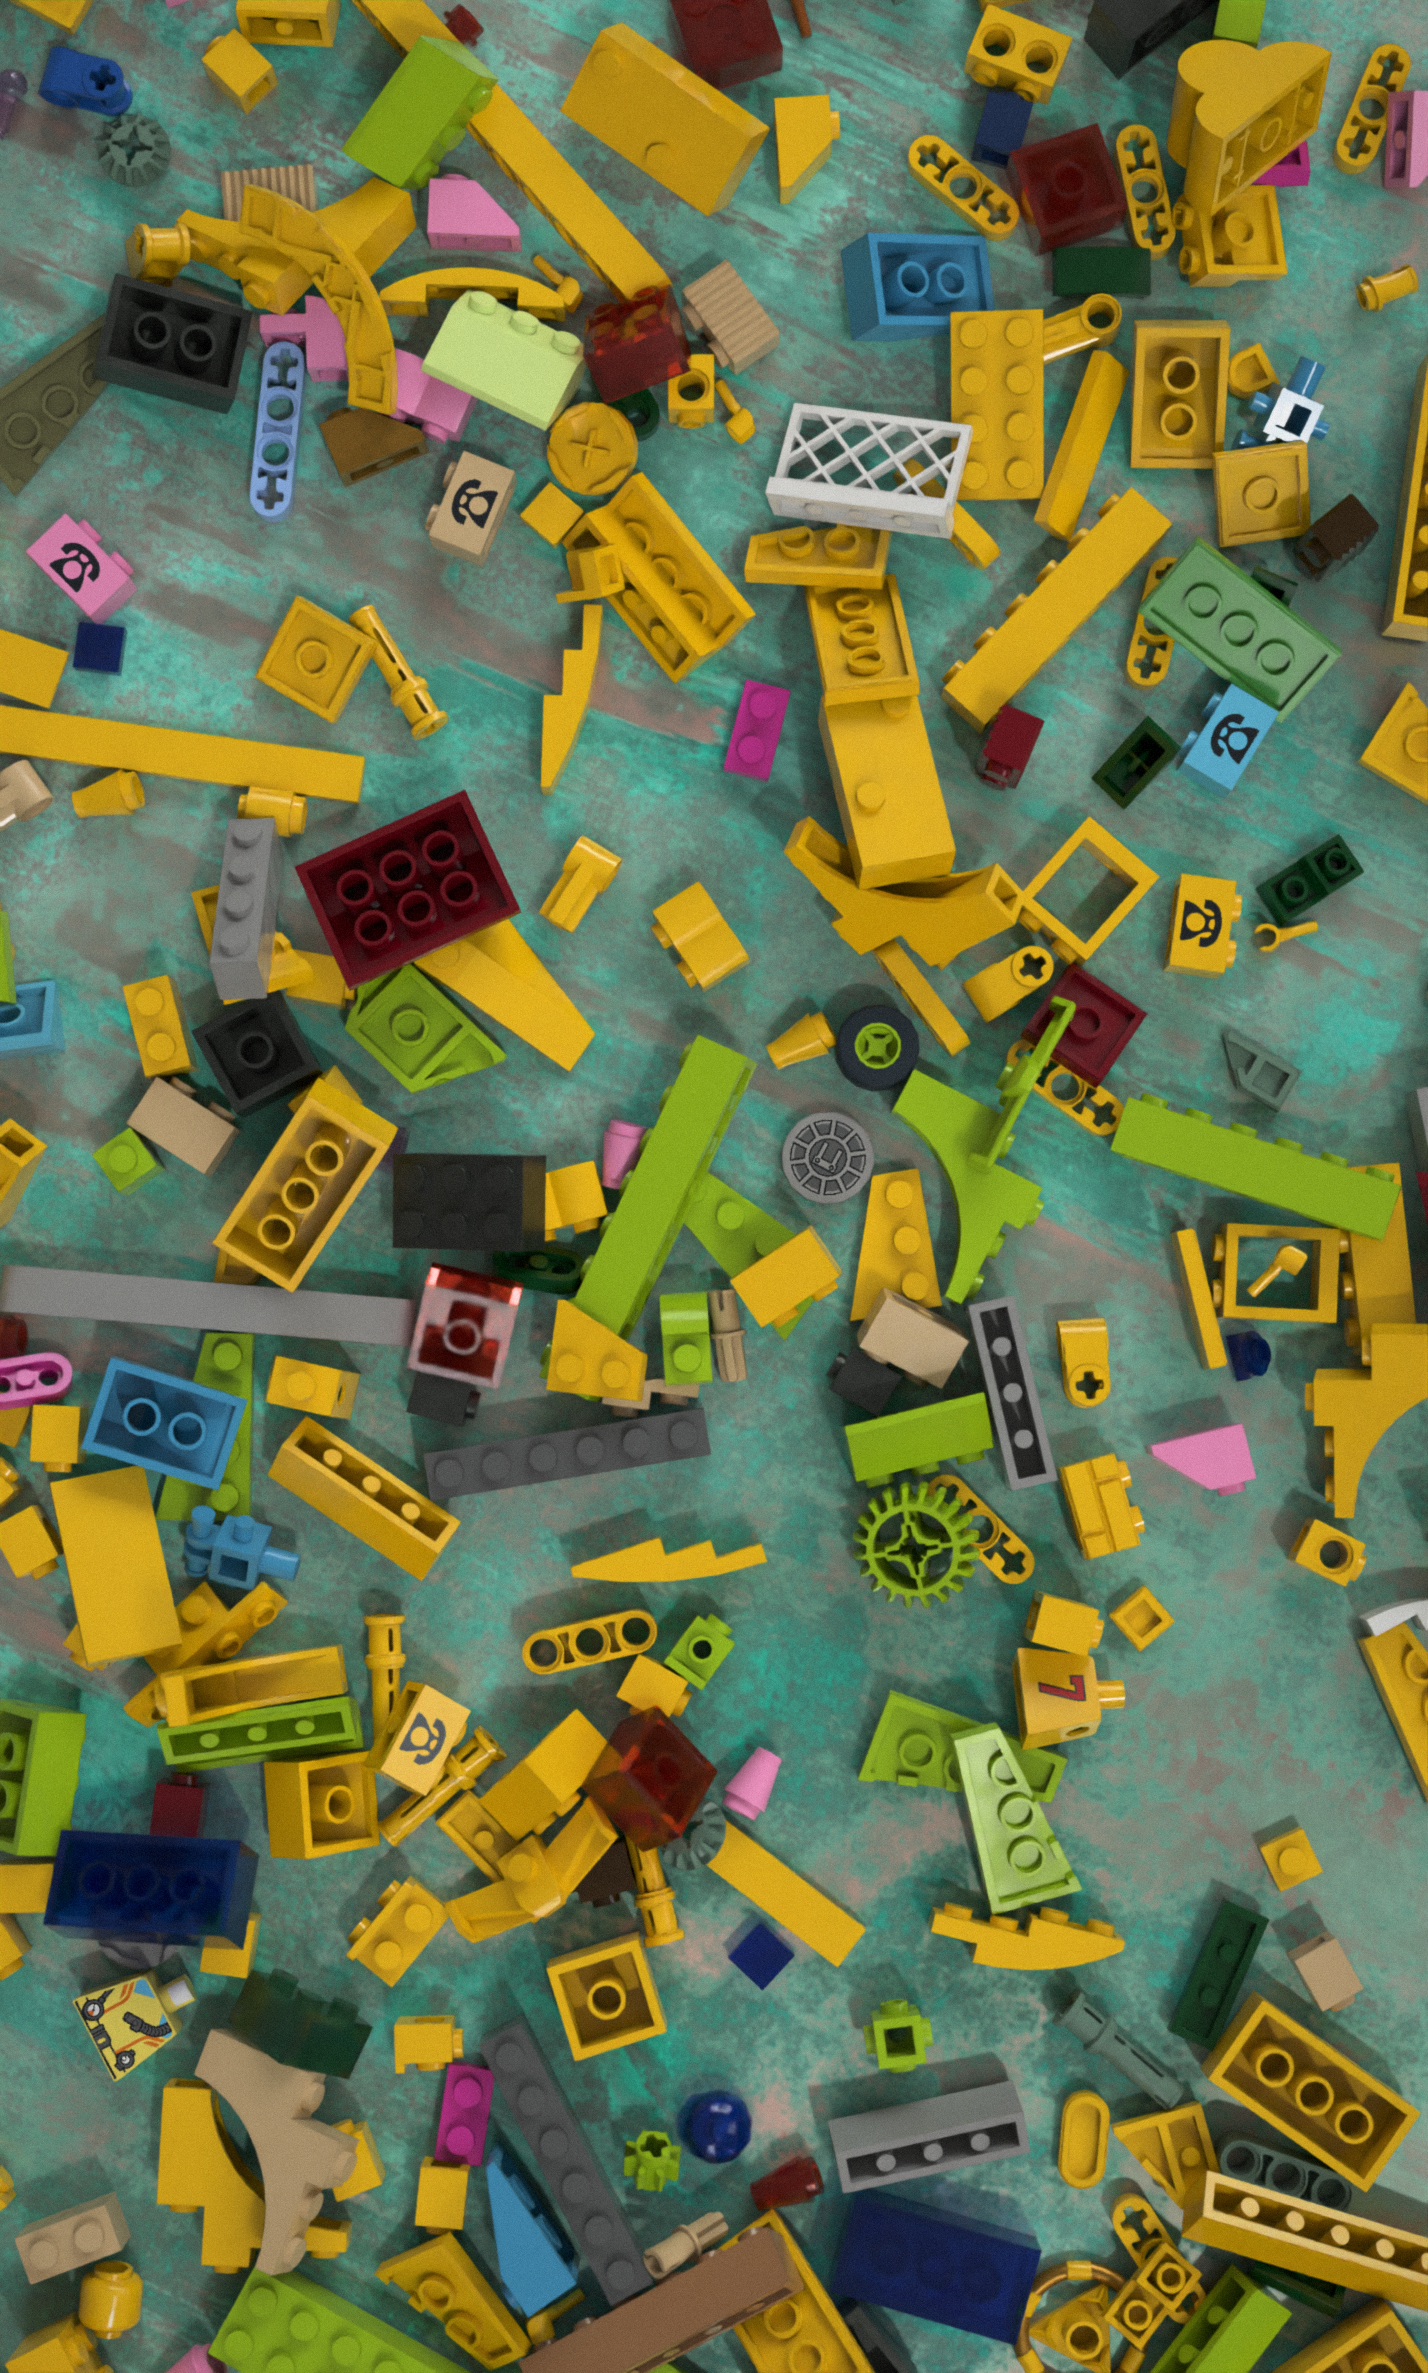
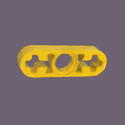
[1332,44,1411,174]
[1113,124,1175,260]
[907,135,1019,241]
[892,458,1001,571]
[1124,556,1178,691]
[871,939,971,1058]
[1005,1039,1124,1137]
[928,1474,1035,1584]
[1110,2193,1206,2324]

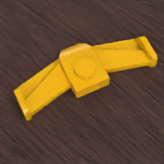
[444,1795,618,1944]

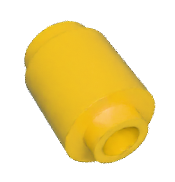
[237,786,308,837]

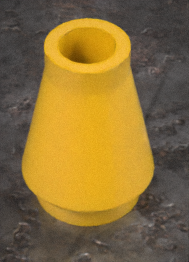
[72,770,145,818]
[766,1011,837,1070]

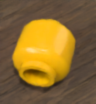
[78,2261,144,2339]

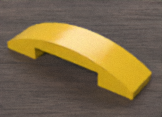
[379,267,566,322]

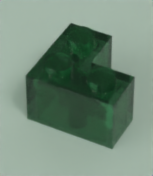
[227,1968,373,2080]

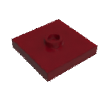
[1020,962,1148,1089]

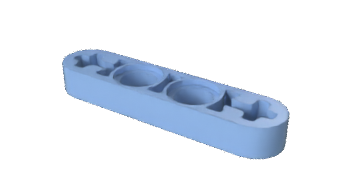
[250,341,307,522]

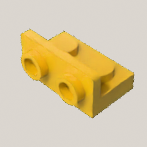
[345,1875,450,1988]

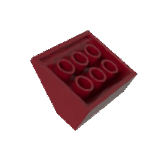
[295,790,522,991]

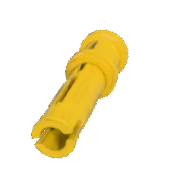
[349,605,449,740]
[363,1613,407,1745]
[377,1726,507,1847]
[617,1798,686,1947]

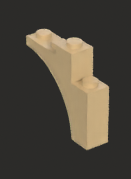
[194,2028,359,2276]

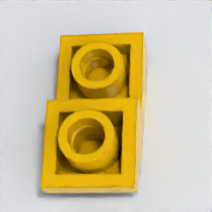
[1100,2241,1202,2350]

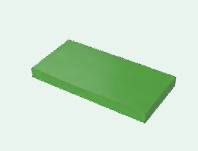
[1137,536,1342,723]

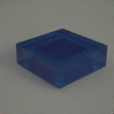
[73,622,127,676]
[728,1921,795,1991]

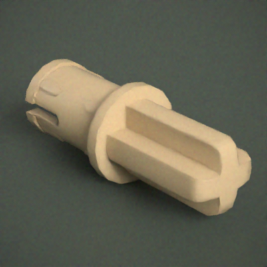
[706,1288,748,1382]
[643,2212,729,2279]

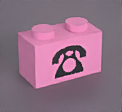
[26,513,138,627]

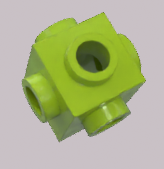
[863,1999,933,2073]

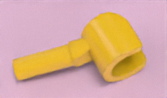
[533,255,583,313]
[714,380,755,445]
[1254,920,1318,953]
[1246,1244,1307,1298]
[525,2288,586,2344]

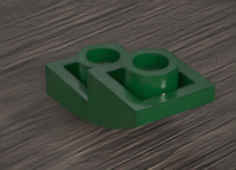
[1052,246,1151,299]
[1255,834,1364,927]

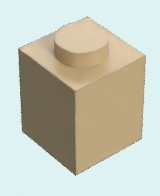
[1286,1930,1364,2012]

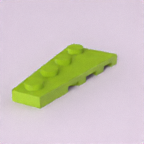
[684,1172,814,1341]
[155,1333,255,1521]
[857,1689,1068,1803]
[950,1722,1083,1915]

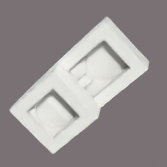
[1358,1597,1428,1637]

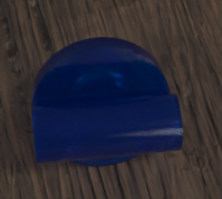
[1225,1330,1271,1382]

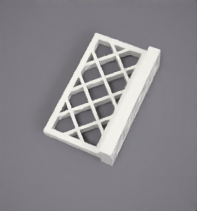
[765,403,973,539]

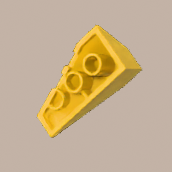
[414,919,596,1072]

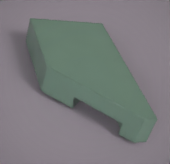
[1222,1028,1302,1113]

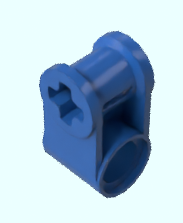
[38,46,133,116]

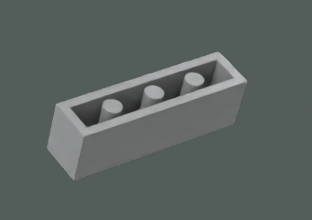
[209,818,284,1000]
[964,1295,1058,1491]
[827,2080,1031,2194]

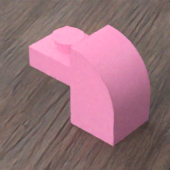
[260,295,349,382]

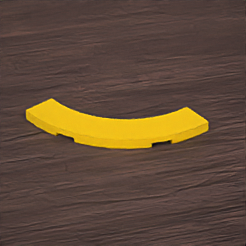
[239,184,398,415]

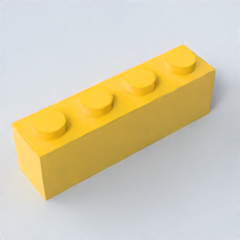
[1334,1162,1416,1356]
[267,1416,461,1581]

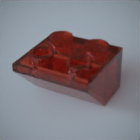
[583,283,691,404]

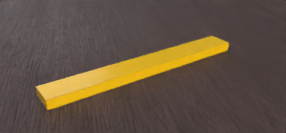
[0,705,366,805]

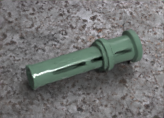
[1052,1990,1185,2111]

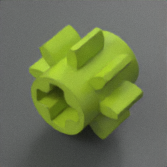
[623,2130,681,2192]

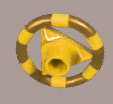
[1011,2260,1150,2373]

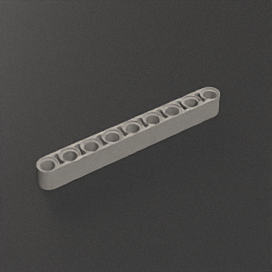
[0,1265,416,1347]

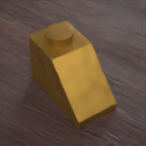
[319,407,429,488]

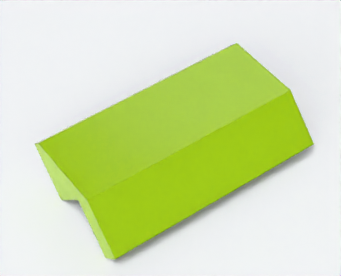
[157,1696,365,1773]

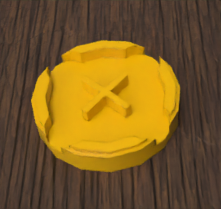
[547,402,638,496]

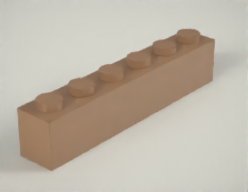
[518,2226,805,2373]

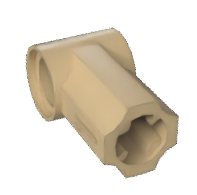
[0,760,54,833]

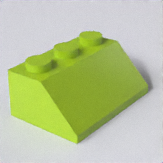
[341,35,499,190]
[841,1392,994,1488]
[0,1698,87,1856]

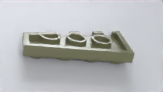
[0,313,110,498]

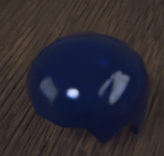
[677,2089,753,2164]

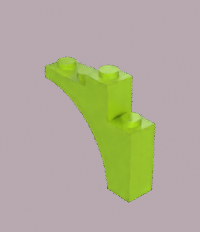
[890,1069,1045,1306]

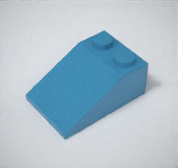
[840,233,995,341]
[81,1355,247,1490]
[486,2140,580,2318]

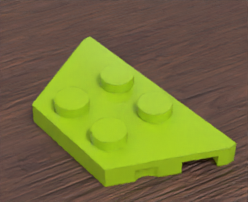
[345,964,508,1095]

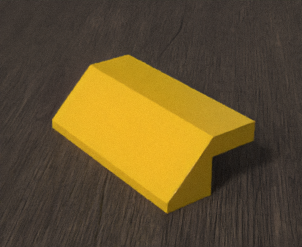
[561,472,756,684]

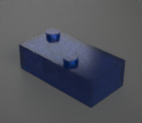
[43,1830,259,1950]
[828,2188,1042,2346]

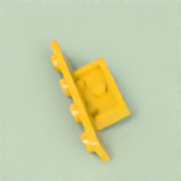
[123,1581,288,1728]

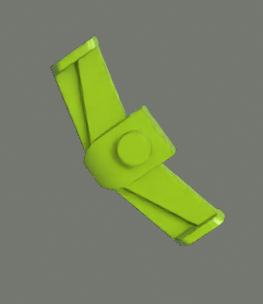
[966,995,1076,1175]

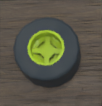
[835,1005,920,1091]

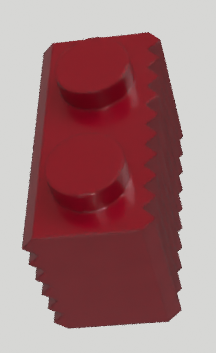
[974,704,1045,791]

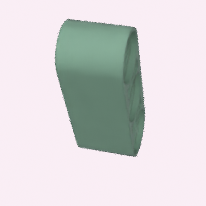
[1213,2130,1354,2212]

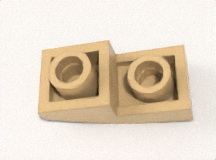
[602,1378,700,1418]

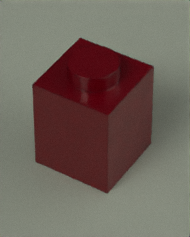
[149,1771,210,1846]

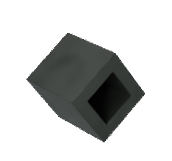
[825,1348,902,1417]
[406,1367,481,1427]

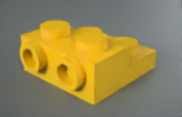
[1172,185,1288,287]

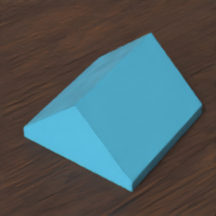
[0,980,65,1060]

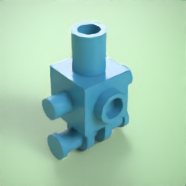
[1231,356,1329,463]
[184,1506,301,1591]

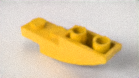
[928,1902,1125,1970]

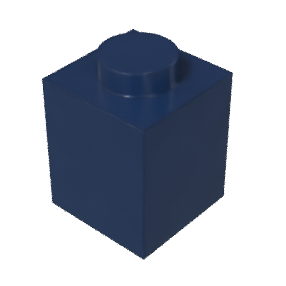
[971,91,1033,172]

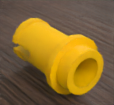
[1356,264,1419,312]

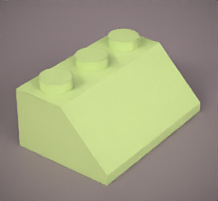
[420,289,593,431]

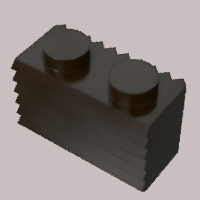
[1293,494,1379,583]

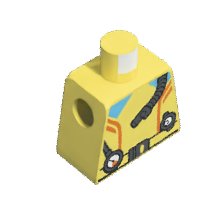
[73,1968,197,2082]

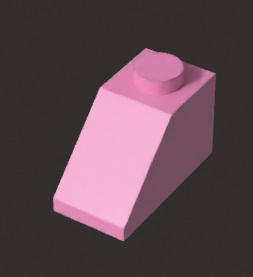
[1384,91,1428,188]
[427,174,522,252]
[1145,1423,1257,1496]

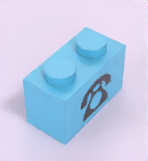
[1177,683,1279,799]

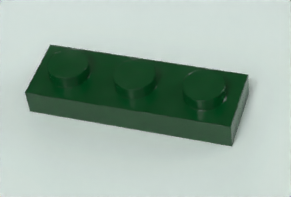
[1167,1897,1269,2051]

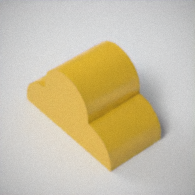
[1166,40,1332,217]

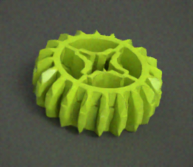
[852,1481,980,1608]

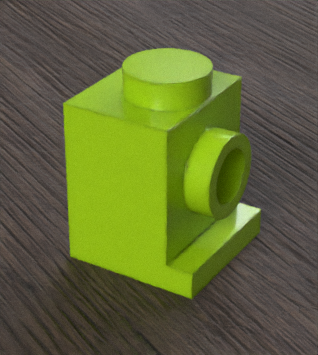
[664,1613,735,1691]

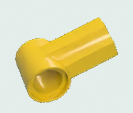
[1044,293,1122,365]
[539,835,623,935]

